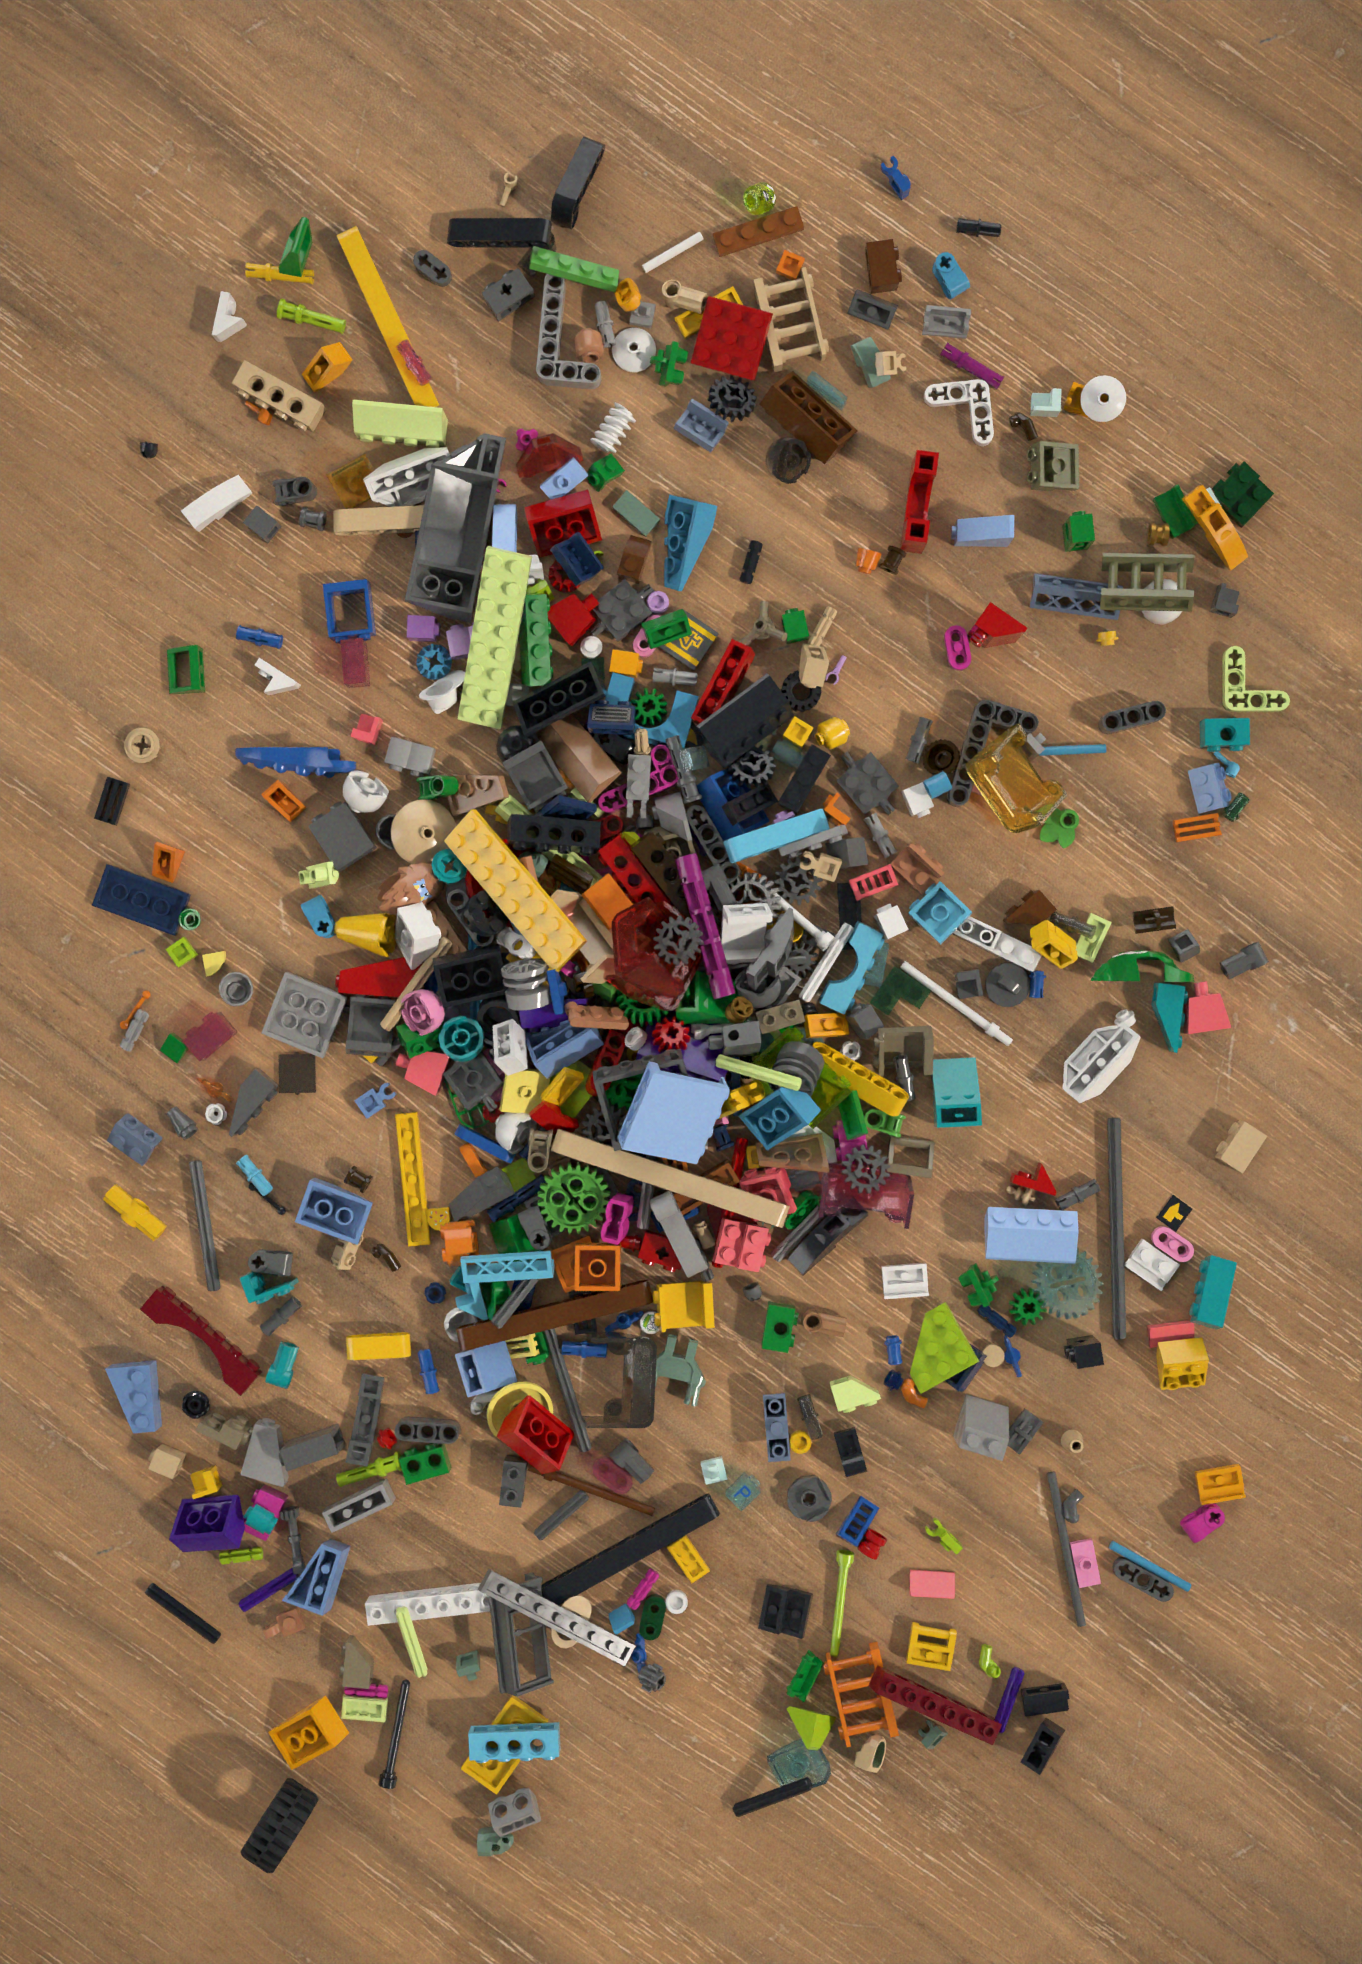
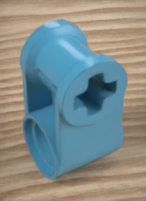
[932,252,970,300]
[301,894,335,938]

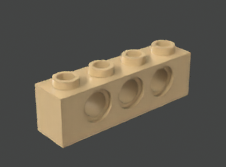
[232,360,326,432]

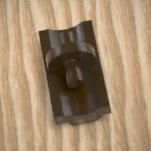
[1132,906,1176,934]

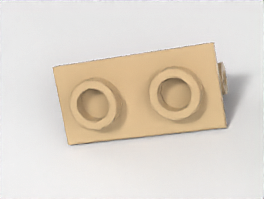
[331,1228,365,1270]

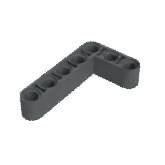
[947,700,1039,807]

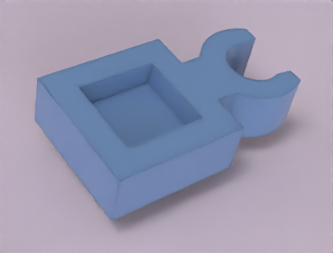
[354,1082,397,1119]

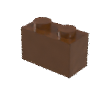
[865,239,902,294]

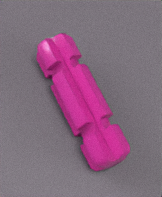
[627,1568,659,1610]
[344,1684,388,1698]

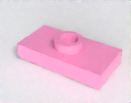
[1070,1538,1101,1588]

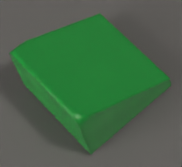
[160,1033,191,1064]

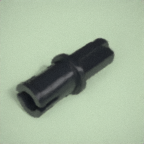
[956,218,1002,237]

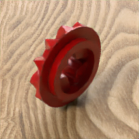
[548,560,580,593]

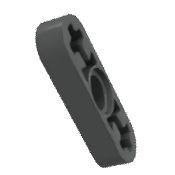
[1112,1557,1174,1602]

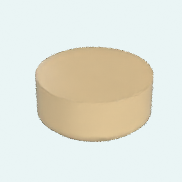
[982,1344,1004,1367]

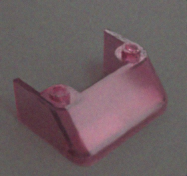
[818,1163,914,1229]

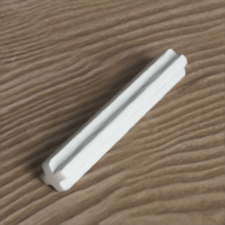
[799,923,854,1002]

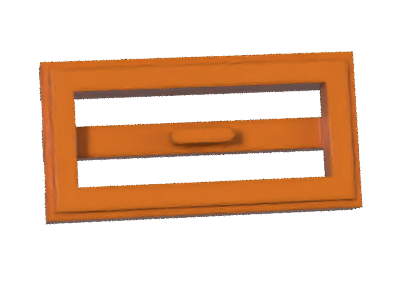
[1173,813,1222,843]

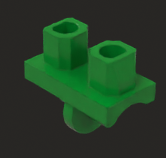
[650,341,688,387]
[958,1263,999,1307]

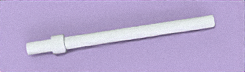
[900,961,1013,1046]

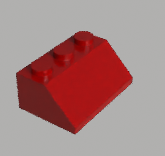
[524,489,602,558]
[967,602,1028,648]
[497,1395,574,1474]

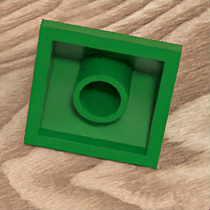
[488,1213,545,1262]

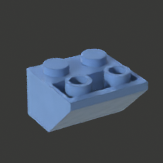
[455,1341,517,1397]

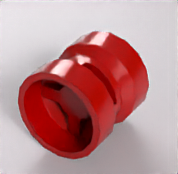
[857,1528,887,1560]

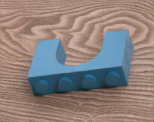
[605,672,699,750]

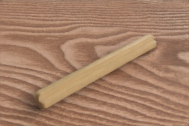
[380,937,453,1032]

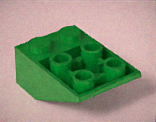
[676,971,745,1024]

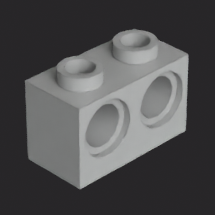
[488,1788,541,1837]

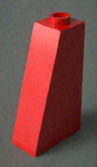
[335,957,424,997]

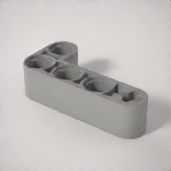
[650,1191,708,1278]

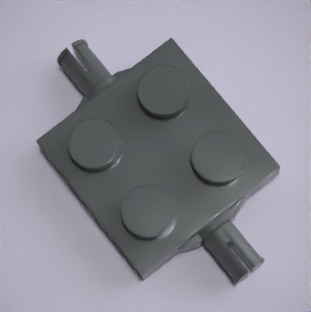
[589,579,654,642]
[836,751,899,815]
[443,1051,504,1111]

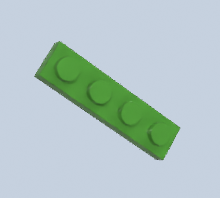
[529,246,619,293]

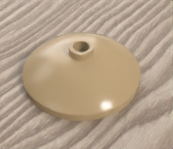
[391,800,456,864]

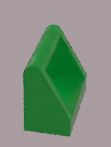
[279,217,313,277]
[167,645,205,694]

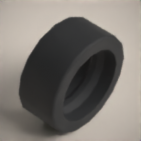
[477,995,520,1035]

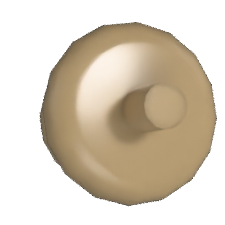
[1006,1186,1036,1206]

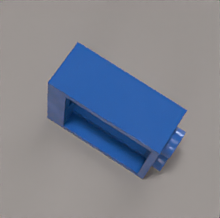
[323,579,376,644]

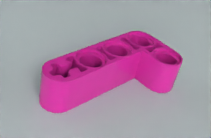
[598,745,679,814]

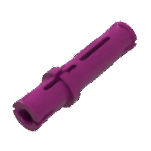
[940,342,1004,390]

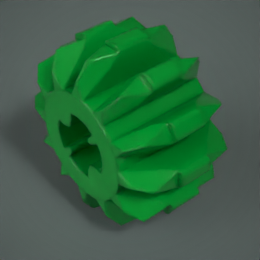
[631,688,668,726]
[1008,1287,1047,1326]

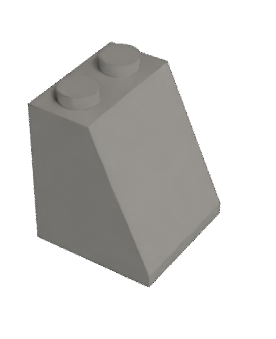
[953,1394,1009,1461]

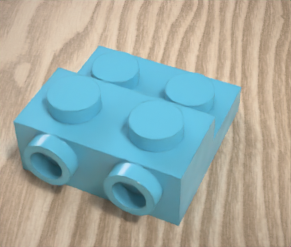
[908,881,972,945]

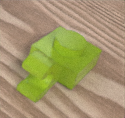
[925,1517,963,1555]

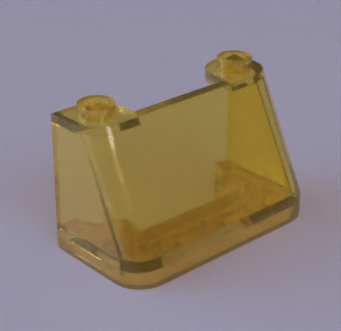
[965,723,1068,833]

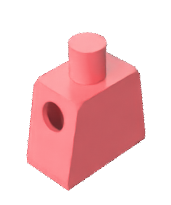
[1183,981,1231,1034]
[396,1051,451,1096]

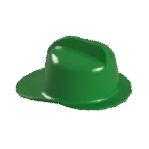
[480,1281,511,1320]

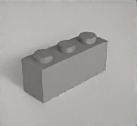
[322,1478,396,1533]

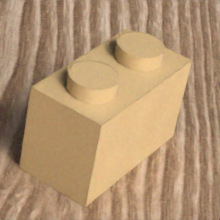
[1215,1120,1267,1174]

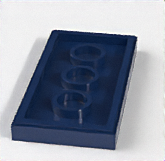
[92,864,191,936]

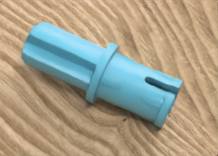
[236,1155,273,1196]

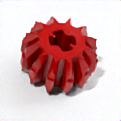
[652,1016,691,1052]

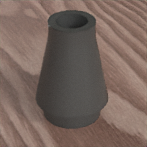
[166,1106,198,1140]

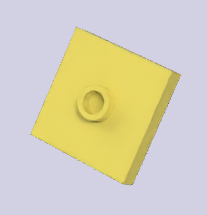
[499,1069,551,1114]

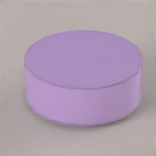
[647,591,669,614]

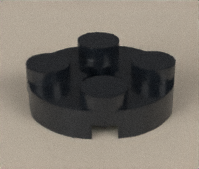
[464,890,508,937]

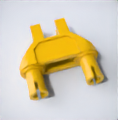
[719,1080,765,1119]

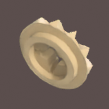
[124,728,161,763]

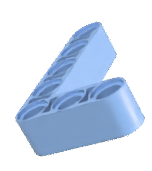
[492,504,517,553]

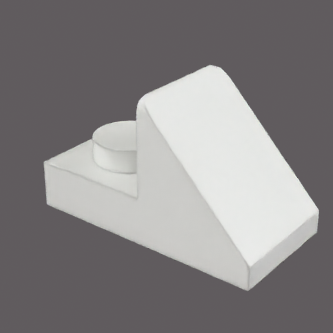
[212,291,247,342]
[255,658,301,695]

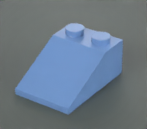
[295,1178,373,1245]

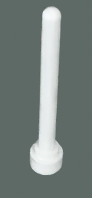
[750,873,835,951]

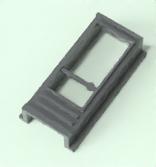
[489,1572,554,1697]

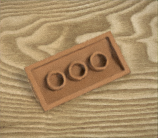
[539,713,622,803]

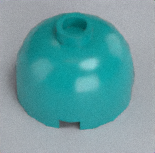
[439,1016,485,1062]

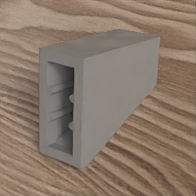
[241,1418,289,1487]

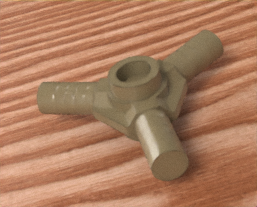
[739,601,787,646]

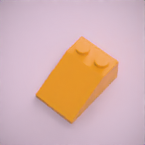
[268,1695,349,1770]

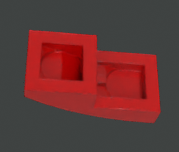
[529,1100,579,1135]

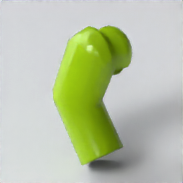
[979,1644,1001,1678]

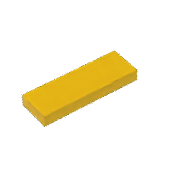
[674,286,743,339]

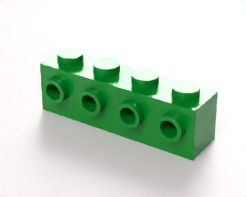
[519,593,554,686]

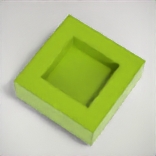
[165,937,198,968]

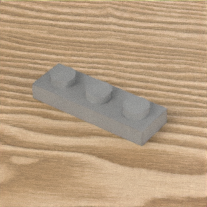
[778,825,848,858]

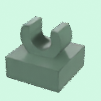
[456,1650,480,1681]
[918,1720,948,1749]

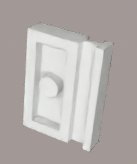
[1124,1238,1180,1291]
[881,1263,929,1299]

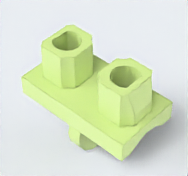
[298,862,339,889]

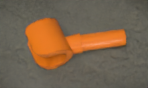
[245,400,272,425]

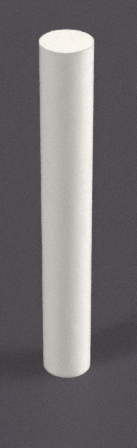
[642,232,704,273]

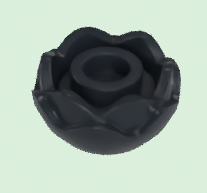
[182,1391,210,1419]

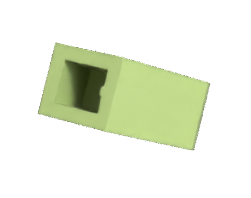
[830,1375,881,1413]

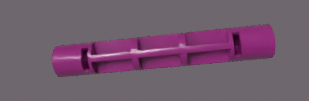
[675,853,735,999]

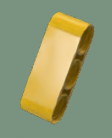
[346,1332,411,1360]

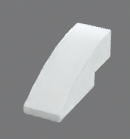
[181,475,252,532]

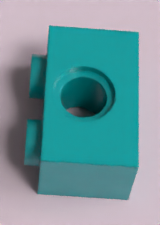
[1200,718,1250,752]

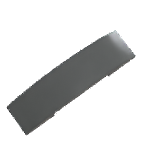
[345,1373,385,1466]

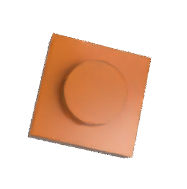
[776,250,805,280]

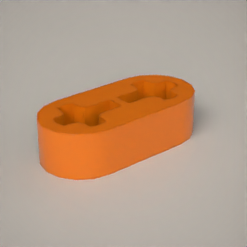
[459,1142,488,1178]

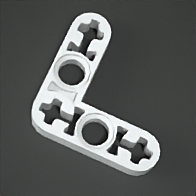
[924,379,994,446]

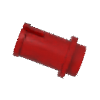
[620,1235,642,1252]

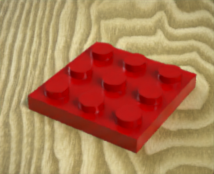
[690,296,773,381]

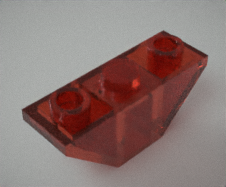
[516,433,584,478]

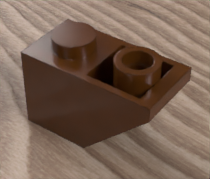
[1003,890,1057,925]

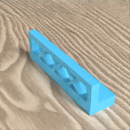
[460,1251,555,1283]

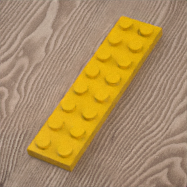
[444,809,587,972]

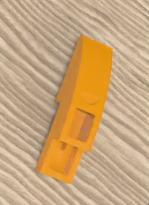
[1182,484,1248,571]

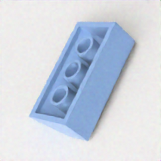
[984,1207,1079,1264]

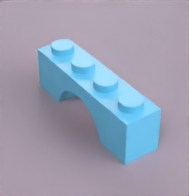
[819,921,885,1014]

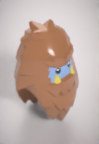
[377,863,446,915]

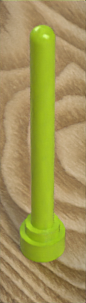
[830,1550,854,1657]

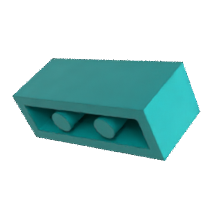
[1189,1255,1237,1330]

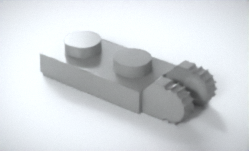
[626,754,651,818]

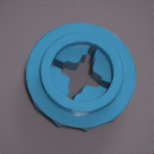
[416,644,452,680]

